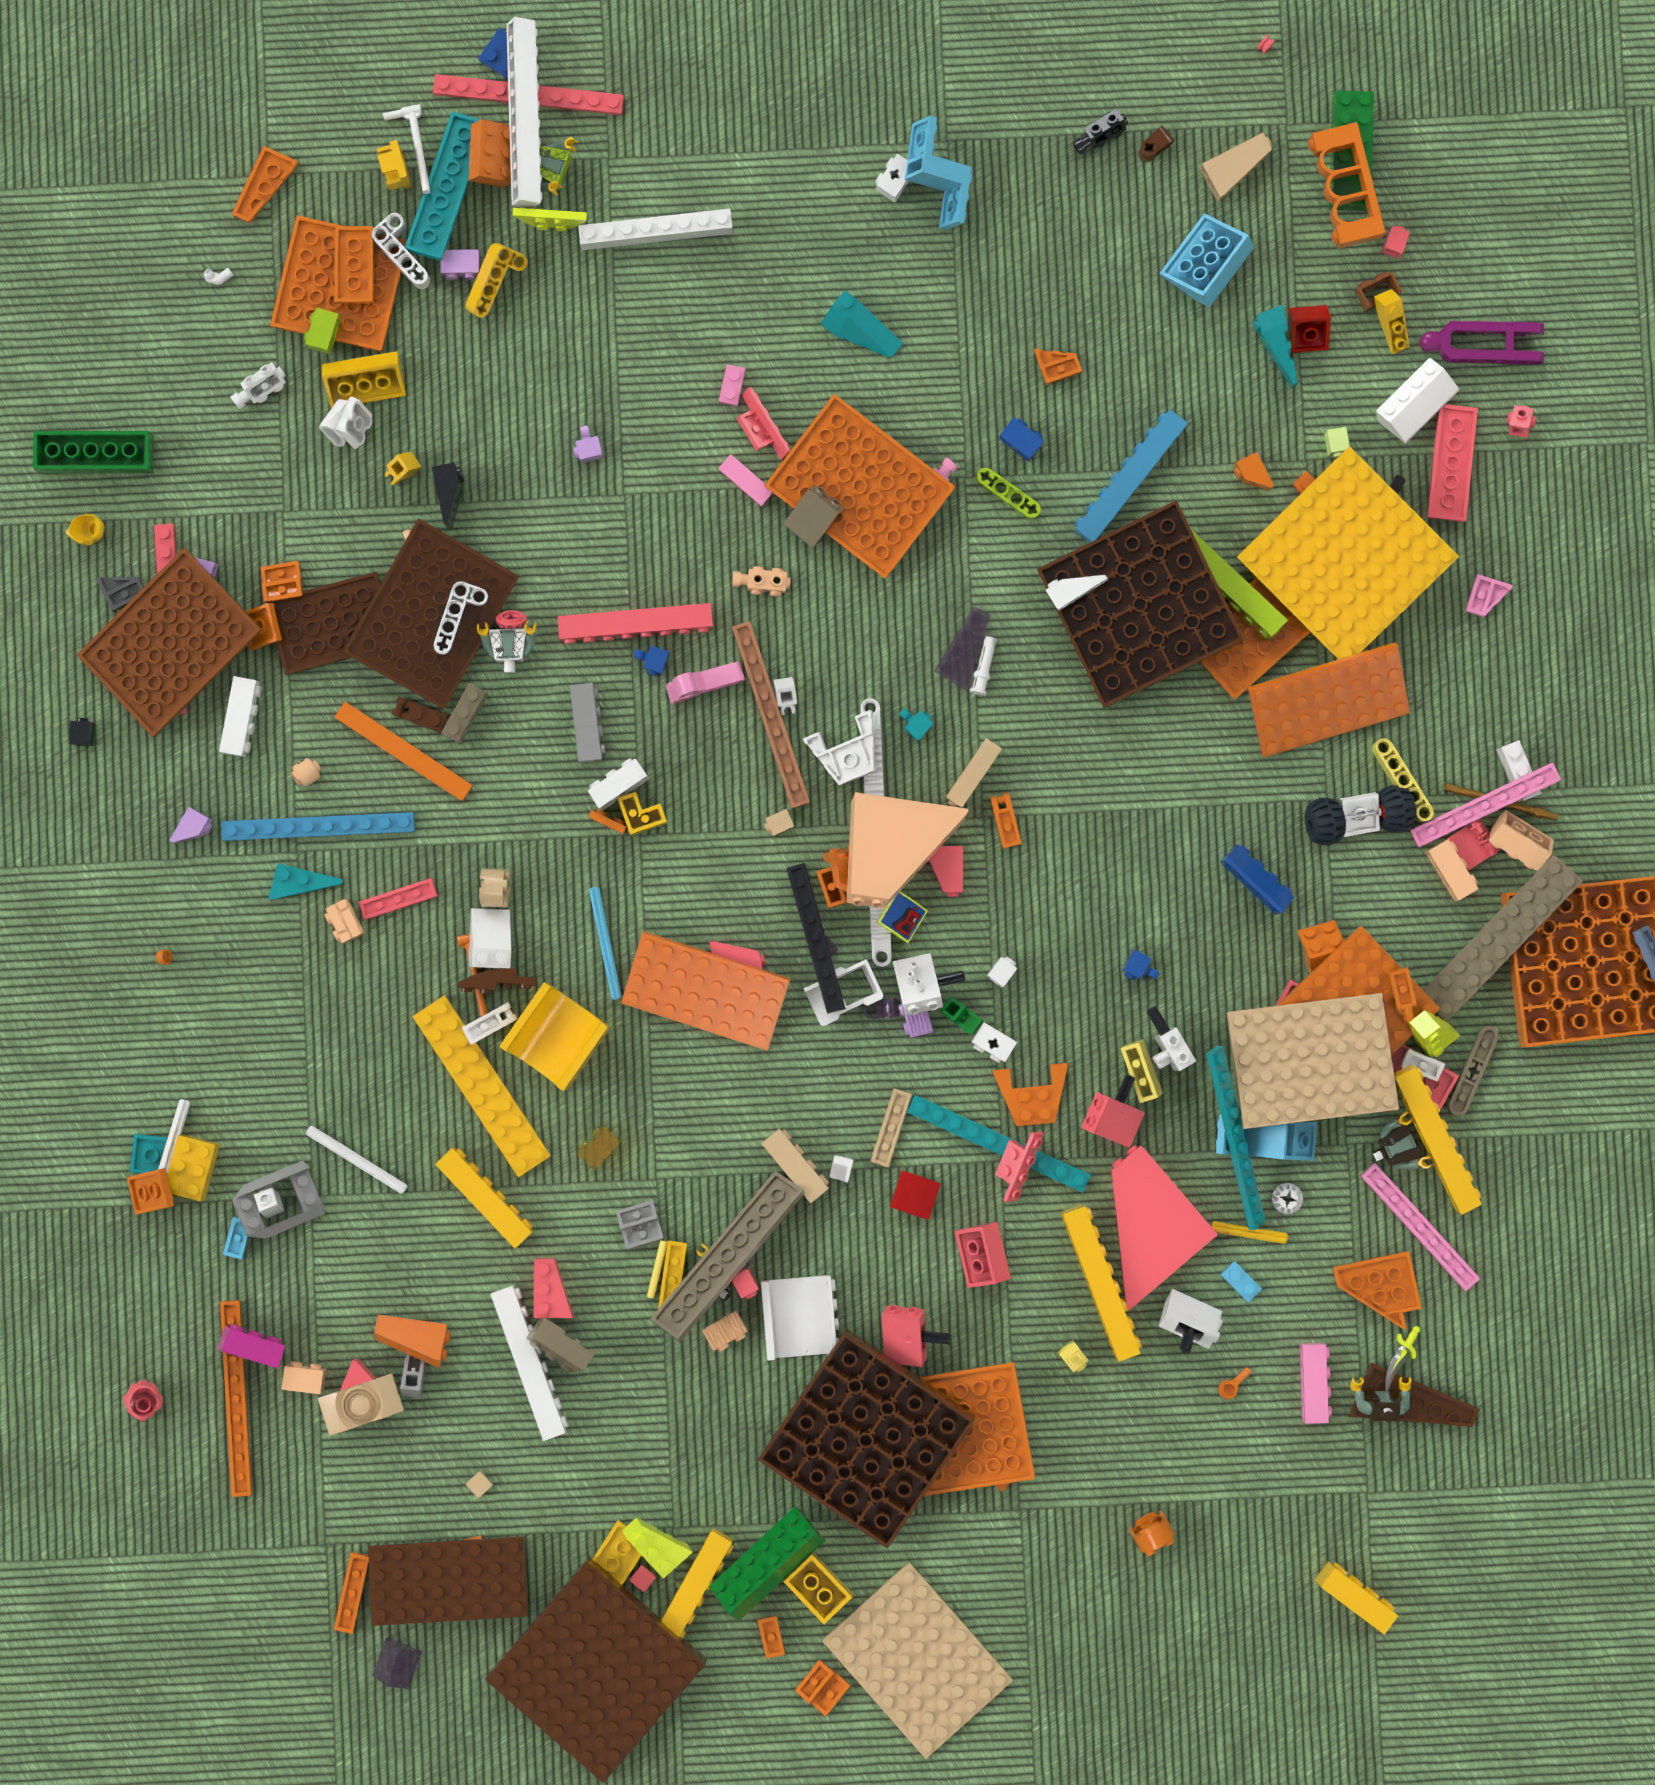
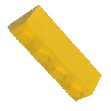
[322,351,406,408]

